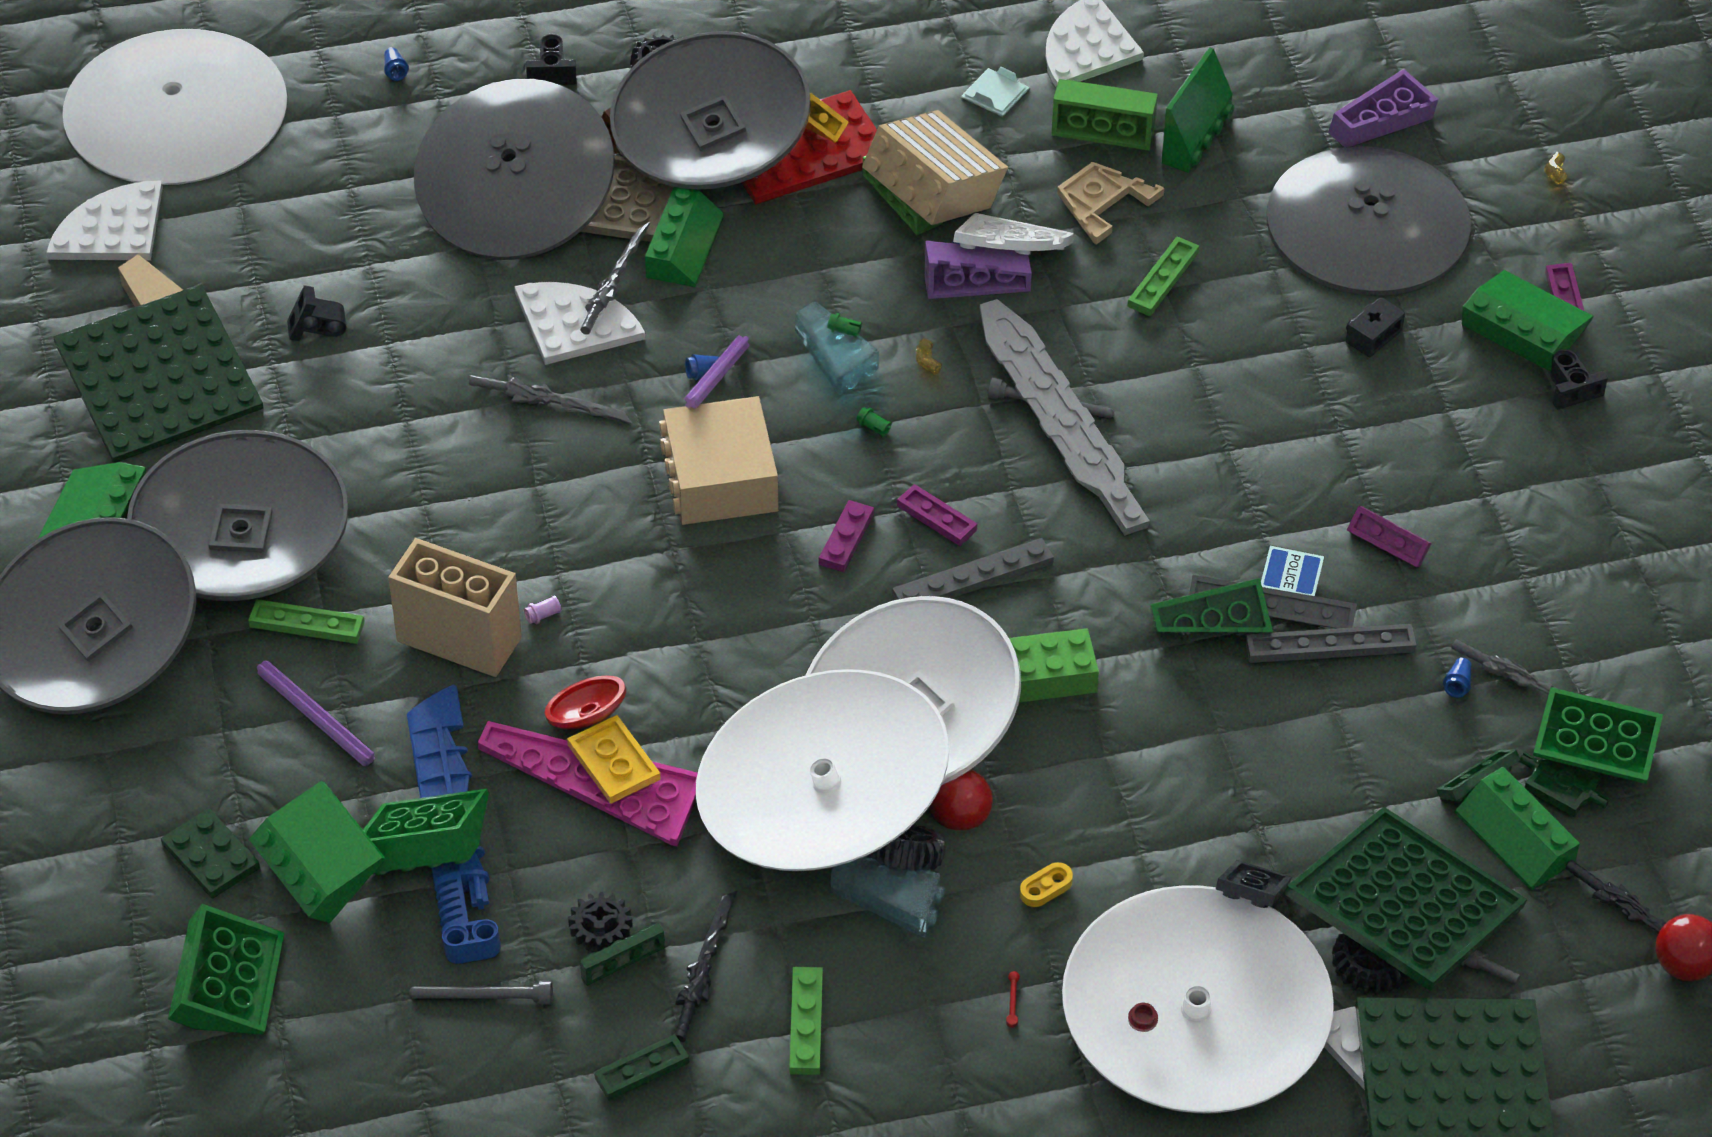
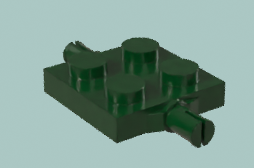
[1519,752,1610,817]

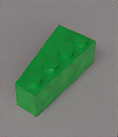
[1150,578,1273,632]

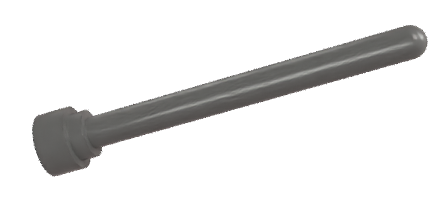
[988,377,1114,418]
[409,981,553,1005]

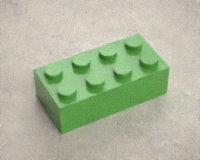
[1051,79,1158,151]
[1009,628,1099,702]

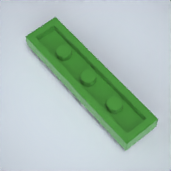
[1127,236,1199,316]
[248,599,365,644]
[789,967,823,1075]

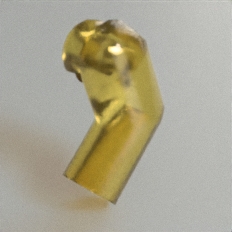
[1544,152,1567,184]
[915,339,942,375]

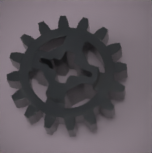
[568,892,633,952]

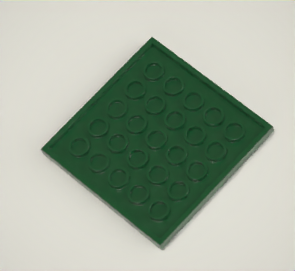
[53,284,264,463]
[1285,806,1527,991]
[1355,997,1555,1137]

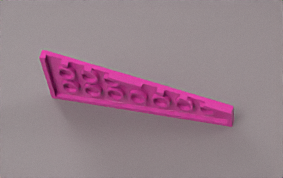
[478,721,698,846]

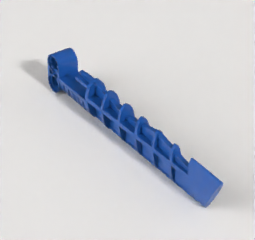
[407,685,501,964]

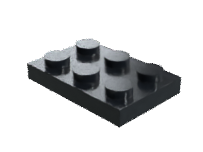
[1216,860,1292,908]

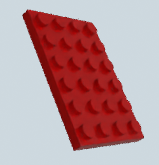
[741,90,877,205]

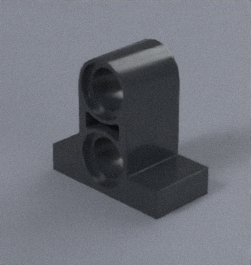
[526,34,577,85]
[287,285,347,341]
[1550,349,1608,410]

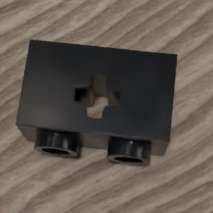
[1345,297,1405,358]

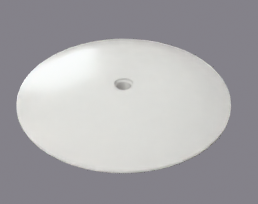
[63,29,287,185]
[696,670,949,871]
[1062,886,1334,1113]

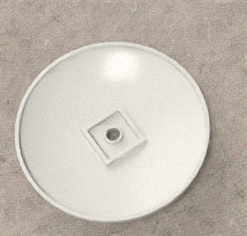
[806,596,1021,785]

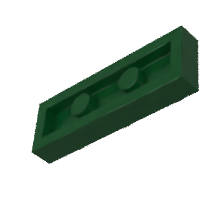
[1436,749,1521,802]
[580,923,665,986]
[594,1034,689,1101]

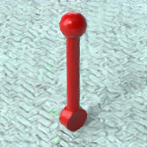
[1006,971,1020,1028]

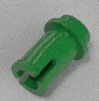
[827,313,862,338]
[856,407,892,437]

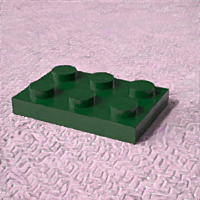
[161,808,260,899]

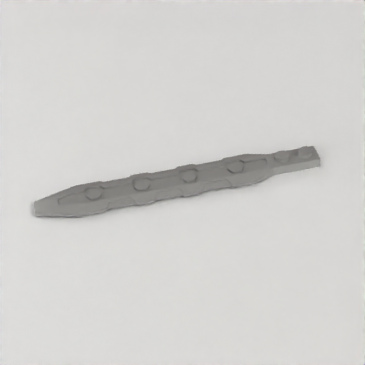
[979,299,1150,536]

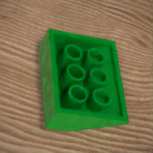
[1161,47,1234,173]
[1462,270,1593,372]
[37,462,147,540]
[1533,687,1663,784]
[249,781,386,923]
[363,788,489,875]
[168,904,284,1035]

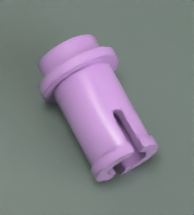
[524,596,561,624]

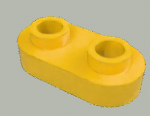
[1020,862,1073,907]

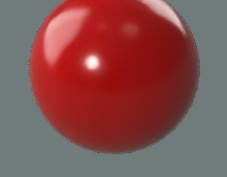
[929,769,993,830]
[1655,914,1712,981]

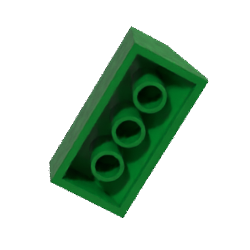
[645,187,724,287]
[1455,767,1580,890]

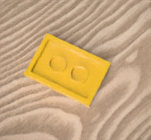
[567,715,661,804]

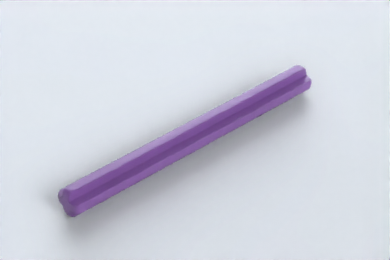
[684,335,750,409]
[257,660,375,766]

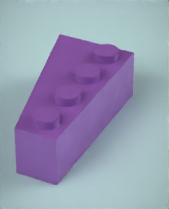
[1328,69,1439,147]
[924,241,1032,299]

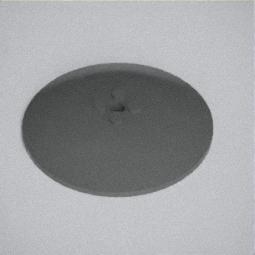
[610,31,811,189]
[414,79,615,260]
[1266,146,1471,295]
[127,430,348,601]
[0,517,196,714]

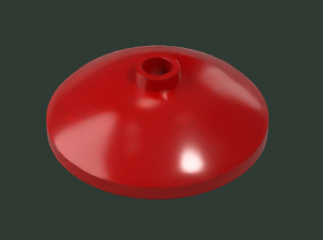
[545,675,626,729]

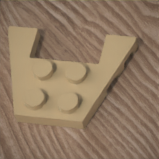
[1057,162,1164,245]

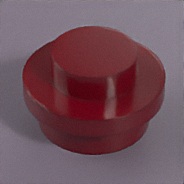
[1128,1002,1158,1032]

